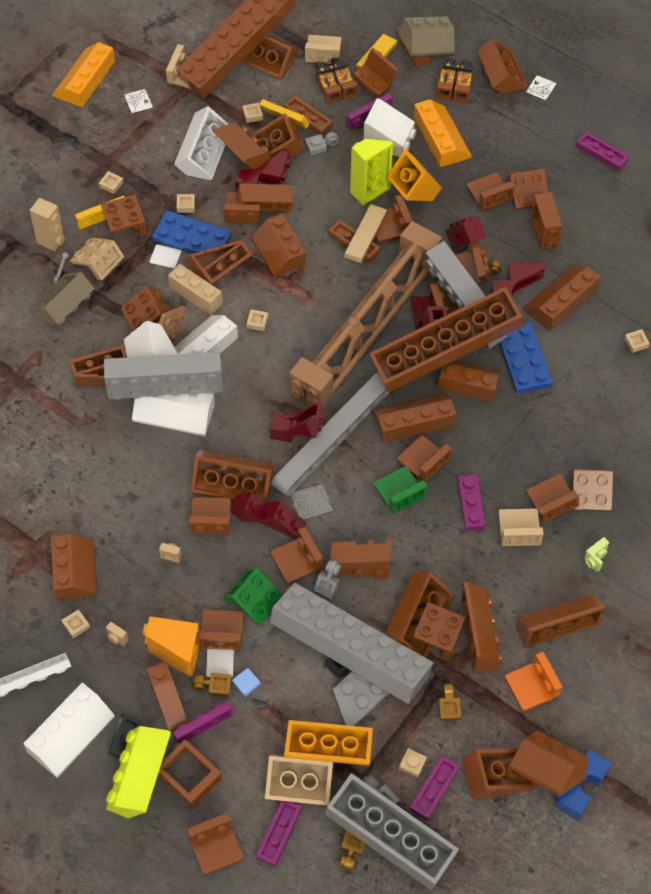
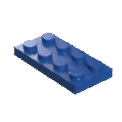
[152,210,232,254]
[499,322,553,394]

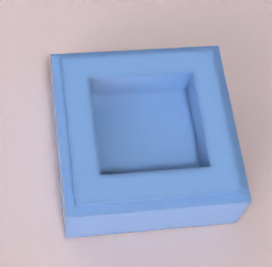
[232,668,261,697]

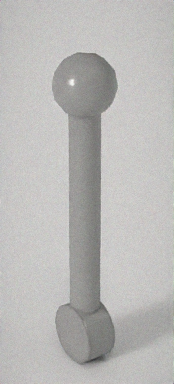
[54,252,69,283]

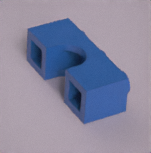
[555,750,612,821]

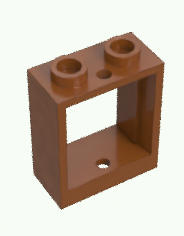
[530,192,562,250]
[157,739,222,809]

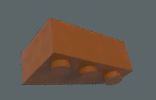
[184,240,252,284]
[69,345,127,386]
[330,539,392,579]

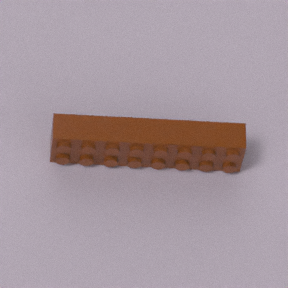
[176,0,296,99]
[369,286,524,393]

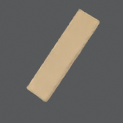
[344,204,387,263]

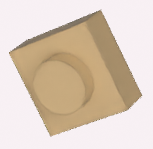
[242,103,263,123]
[99,171,123,194]
[177,194,195,213]
[246,309,269,331]
[624,329,650,353]
[159,543,182,563]
[61,609,90,638]
[106,622,129,646]
[399,748,427,778]

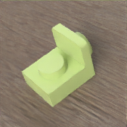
[584,537,609,572]

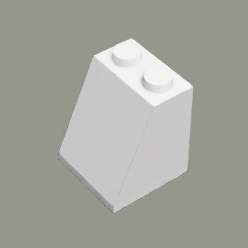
[364,98,416,157]
[124,321,178,358]

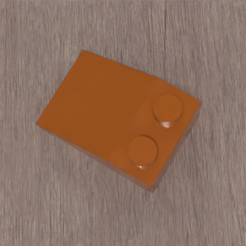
[250,113,305,158]
[462,748,538,799]

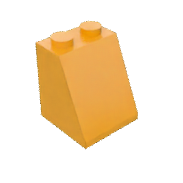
[386,149,442,201]
[143,617,200,677]

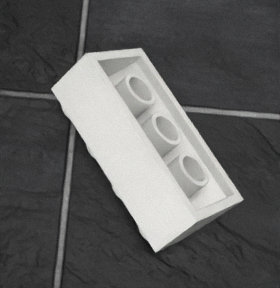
[174,106,229,180]
[174,315,238,354]
[132,393,215,436]
[23,683,115,778]

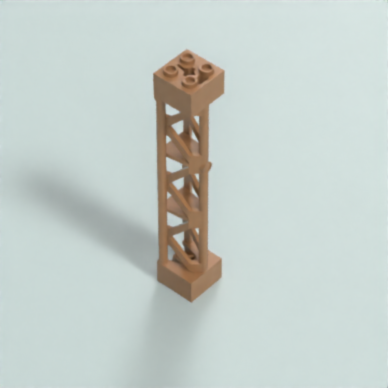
[289,221,443,410]

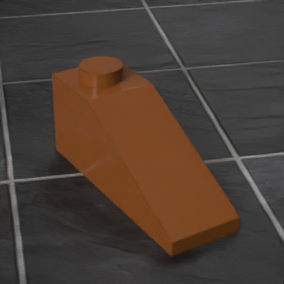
[146,662,188,732]

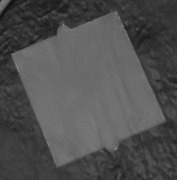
[291,484,333,521]

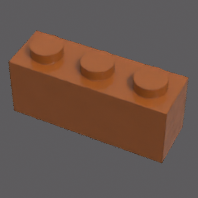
[236,183,294,213]

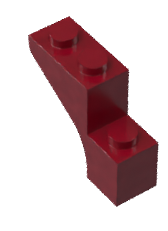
[235,149,292,192]
[491,262,546,297]
[411,296,447,330]
[270,402,325,443]
[230,492,306,539]

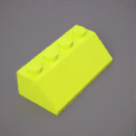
[350,139,393,205]
[106,726,171,819]

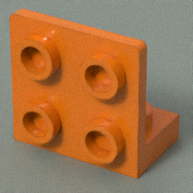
[505,652,563,711]

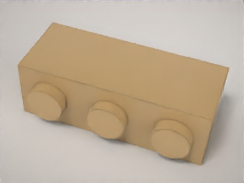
[29,198,65,251]
[168,264,223,315]

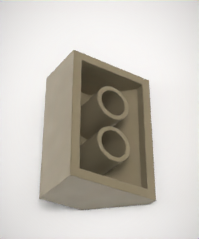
[398,16,455,56]
[29,272,95,325]

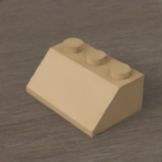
[265,754,334,805]

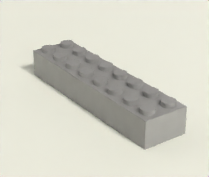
[270,583,433,704]

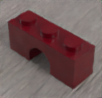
[445,216,487,250]

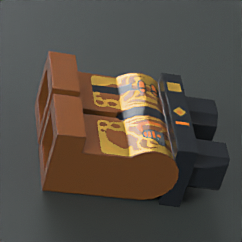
[316,58,358,104]
[436,58,473,103]

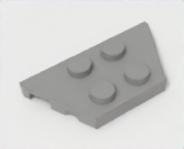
[333,671,390,726]

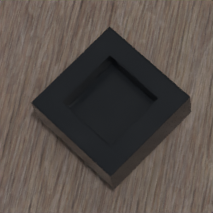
[324,658,350,678]

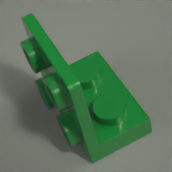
[374,466,427,514]
[223,568,283,624]

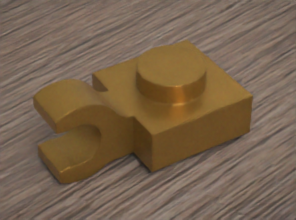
[439,684,462,721]

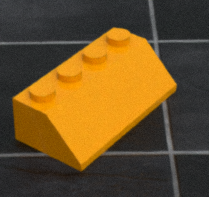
[52,42,115,108]
[413,99,472,167]
[284,720,373,765]

